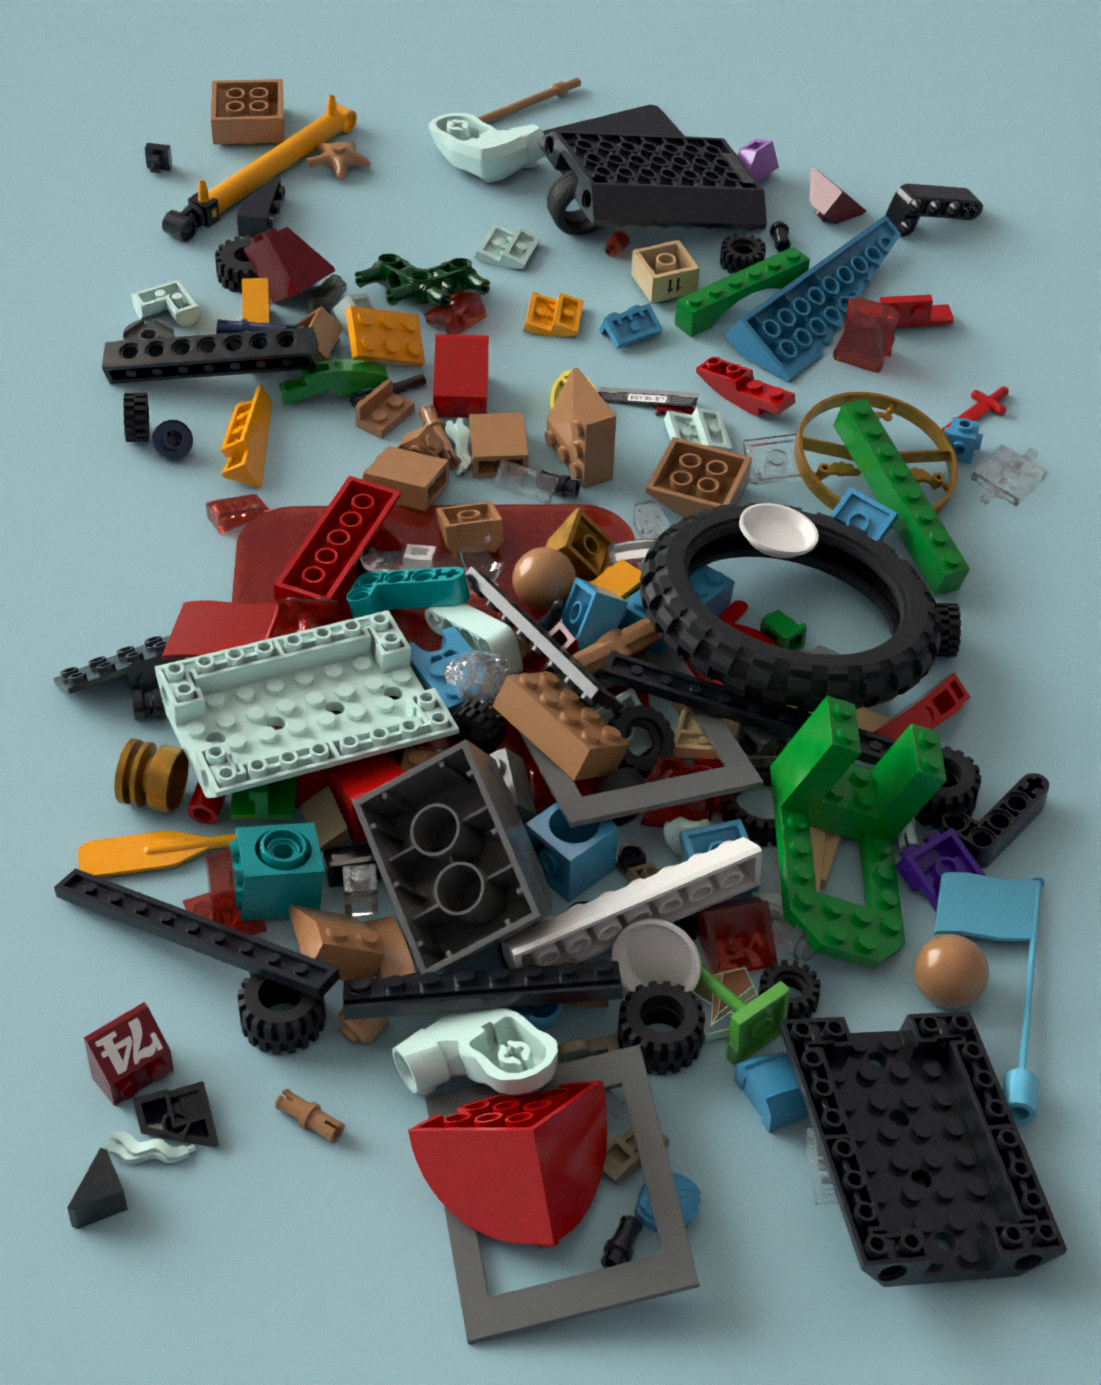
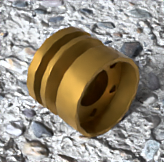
[114,739,189,813]

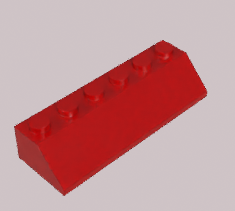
[274,476,401,618]

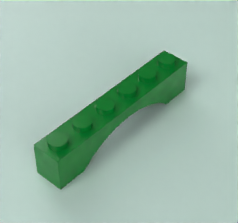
[675,247,810,337]

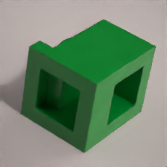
[760,609,807,651]

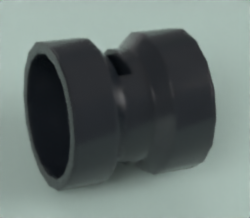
[132,687,166,720]

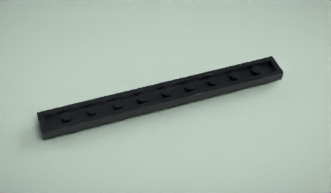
[601,650,897,765]
[54,868,340,999]

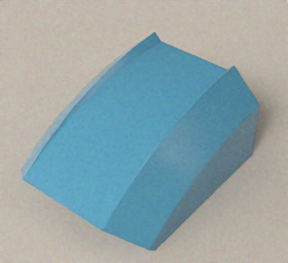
[735,1052,809,1133]

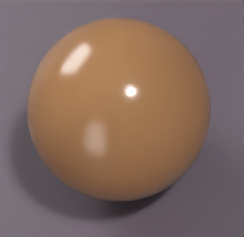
[512,547,576,612]
[914,934,989,1009]

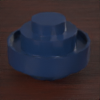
[152,419,193,461]

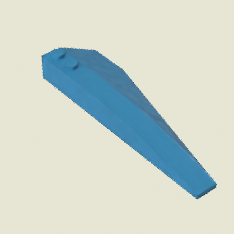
[724,215,901,382]

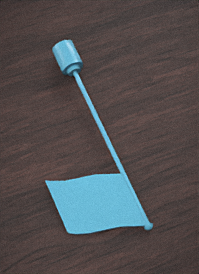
[934,872,1045,1124]

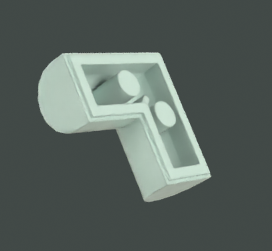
[131,280,200,327]

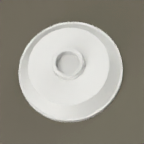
[739,503,819,558]
[612,918,701,992]

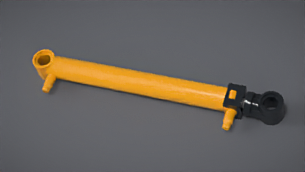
[162,95,357,242]

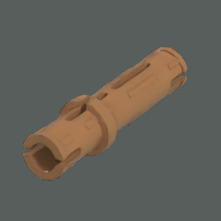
[419,405,459,471]

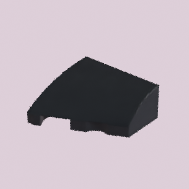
[133,1081,219,1147]

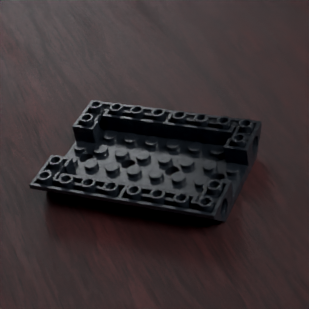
[537,130,767,230]
[778,1011,1067,1287]

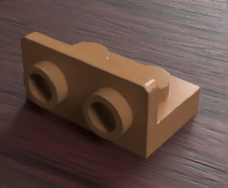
[355,379,415,439]

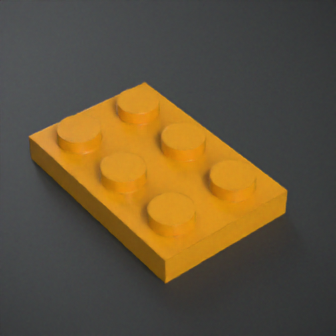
[346,306,425,367]

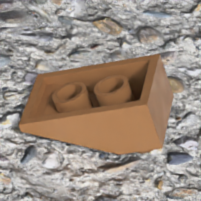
[288,904,385,981]

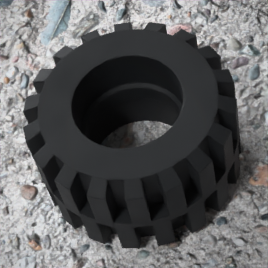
[915,746,981,829]
[238,973,326,1055]
[617,981,705,1075]

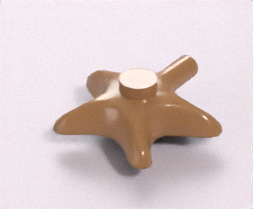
[306,141,371,180]

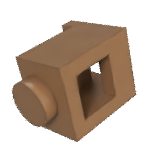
[396,424,445,457]

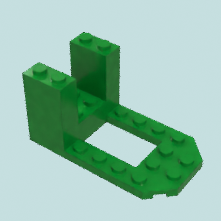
[770,696,947,969]

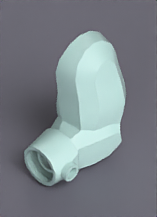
[428,113,545,183]
[392,1008,558,1096]

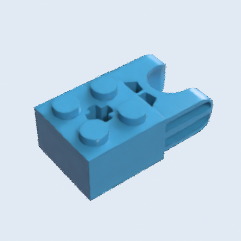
[409,626,502,715]

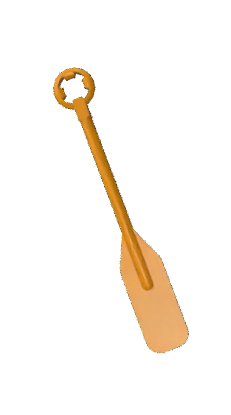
[78,830,235,878]

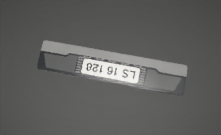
[598,387,699,406]

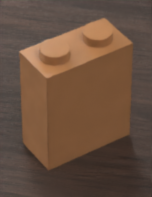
[469,412,528,478]
[362,446,449,511]

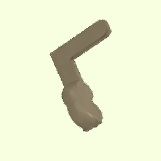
[557,1034,620,1062]

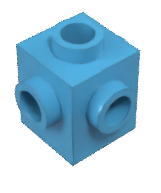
[944,417,983,464]

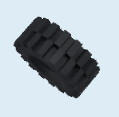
[215,235,259,294]

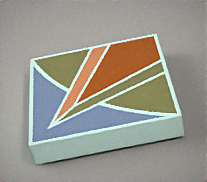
[693,967,759,1042]

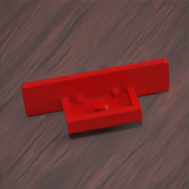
[849,294,954,330]

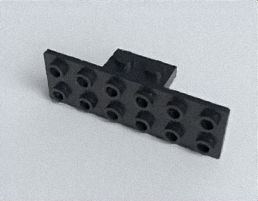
[53,635,185,698]

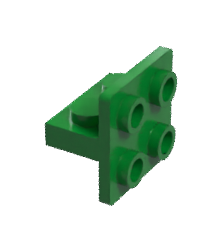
[230,776,297,819]

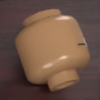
[338,1008,389,1044]

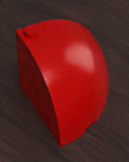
[408,1080,607,1248]

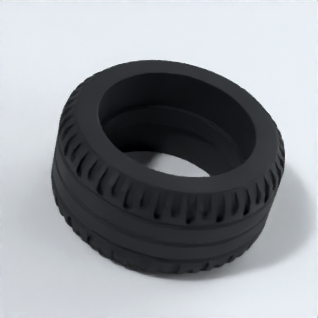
[547,171,601,236]

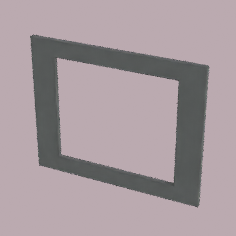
[500,650,764,828]
[426,1044,700,1345]

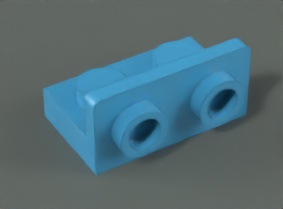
[599,303,663,349]

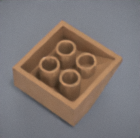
[211,79,284,146]
[544,368,616,489]
[645,437,752,518]

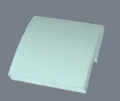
[474,223,541,269]
[664,407,732,452]

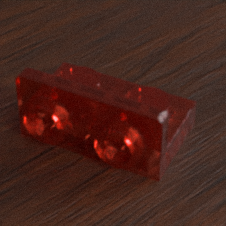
[424,292,487,335]

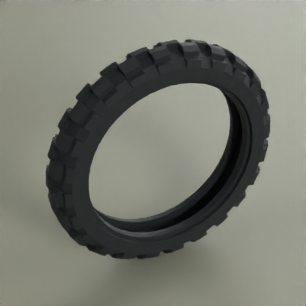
[640,503,942,712]

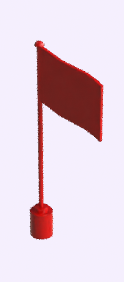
[162,599,287,824]

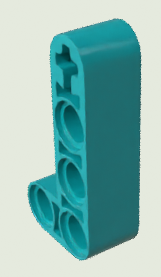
[346,567,471,619]

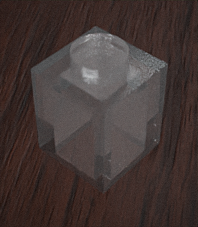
[343,864,378,916]

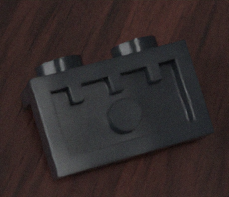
[323,843,383,888]

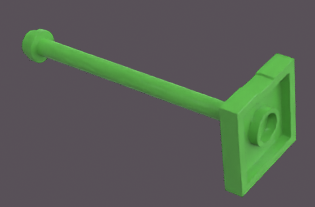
[699,964,790,1067]

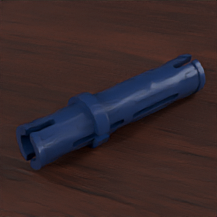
[216,319,298,334]

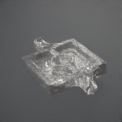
[971,444,1048,507]

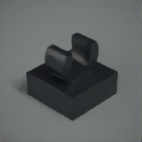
[144,143,173,173]

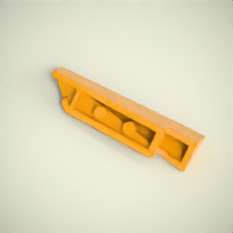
[220,385,272,488]

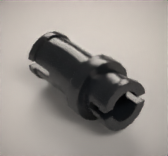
[536,470,581,498]
[601,1215,643,1268]

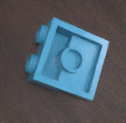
[829,486,899,541]

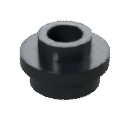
[615,843,647,873]

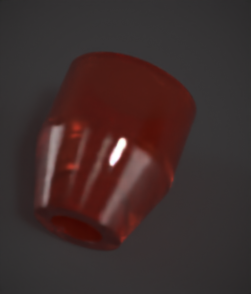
[605,230,630,257]

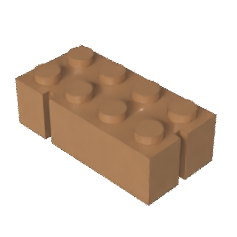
[493,671,630,781]

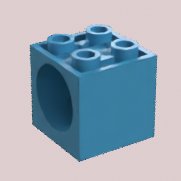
[525,802,618,903]

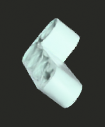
[425,603,523,683]

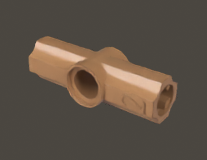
[572,617,660,675]

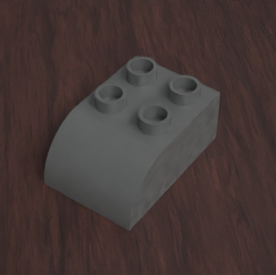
[352,739,552,975]

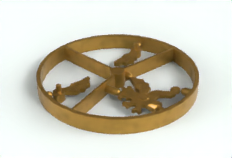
[794,392,958,529]

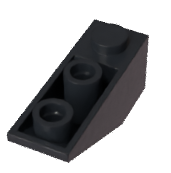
[237,175,285,237]

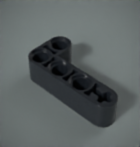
[886,184,983,237]
[939,773,1049,869]

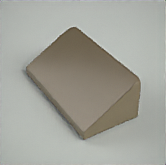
[300,786,349,852]

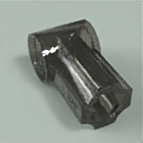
[308,274,347,315]

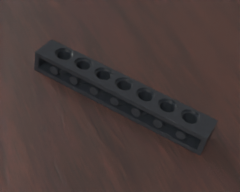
[102,327,319,384]

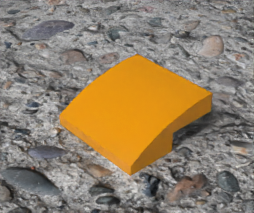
[523,292,584,337]

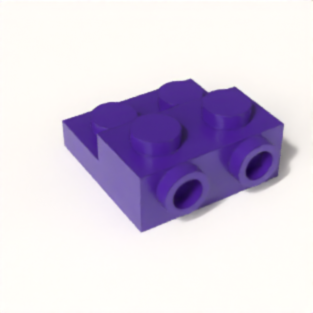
[895,828,986,913]

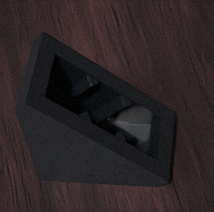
[67,1148,128,1229]

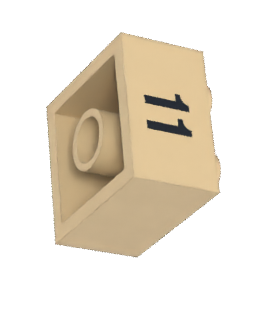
[631,240,700,304]

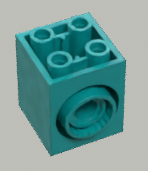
[227,822,325,921]

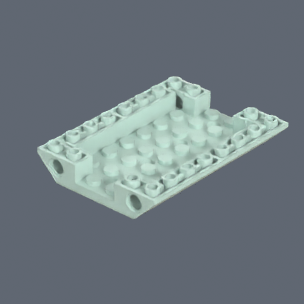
[155,610,459,798]

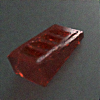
[206,494,270,534]

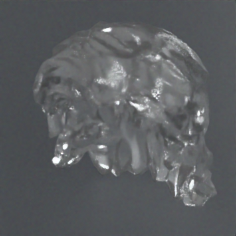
[444,650,514,709]

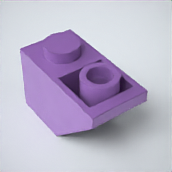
[737,138,779,182]

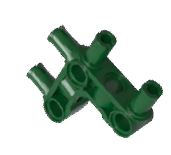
[355,253,490,309]

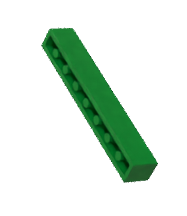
[833,399,970,595]

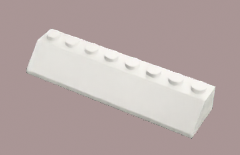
[501,837,762,969]

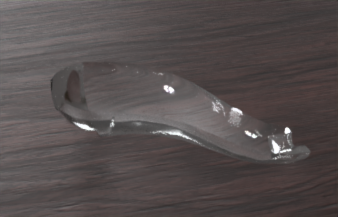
[361,548,505,589]

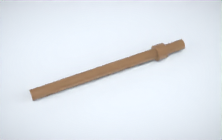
[477,77,581,124]

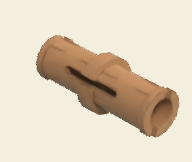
[275,1089,345,1144]

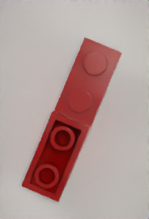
[696,356,796,417]
[873,672,971,740]

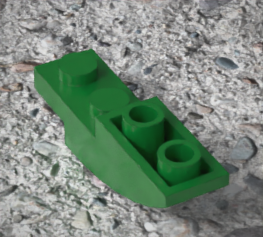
[279,359,389,404]

